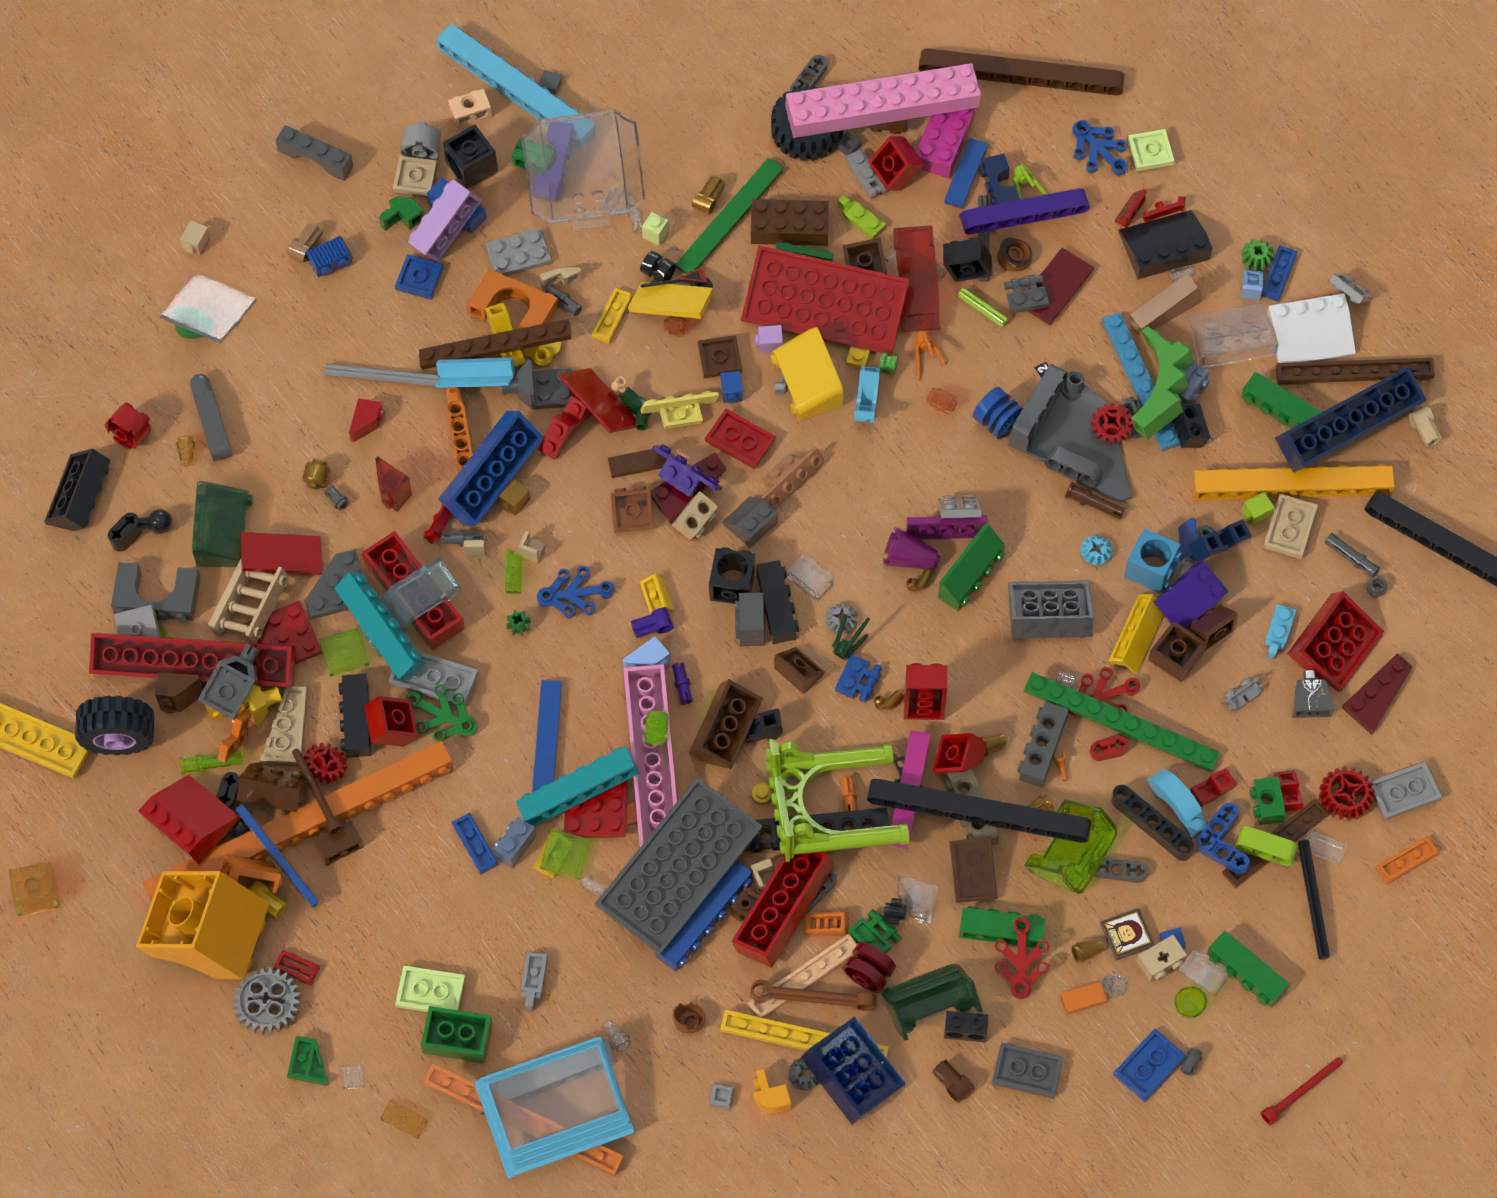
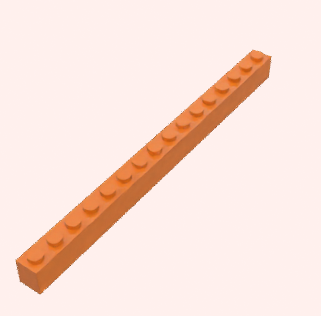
[142,741,453,902]

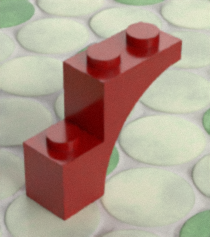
[538,395,591,460]

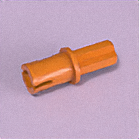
[841,777,857,811]

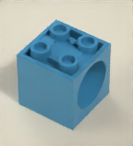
[1124,528,1182,593]

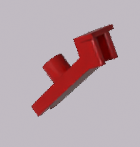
[1143,196,1186,222]
[423,505,452,544]

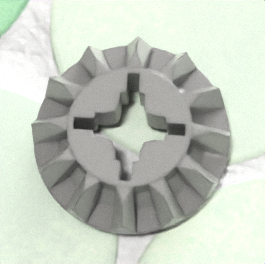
[825,603,858,634]

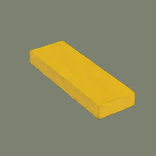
[591,287,633,344]

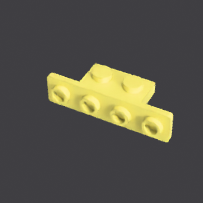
[641,391,719,429]

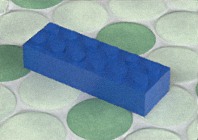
[438,411,544,526]

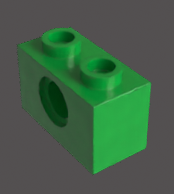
[1249,777,1286,825]

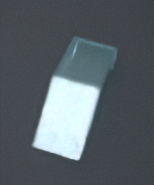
[357,558,461,656]

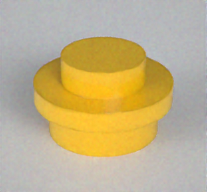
[752,783,772,804]

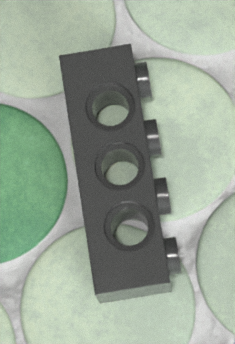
[1017,702,1069,788]

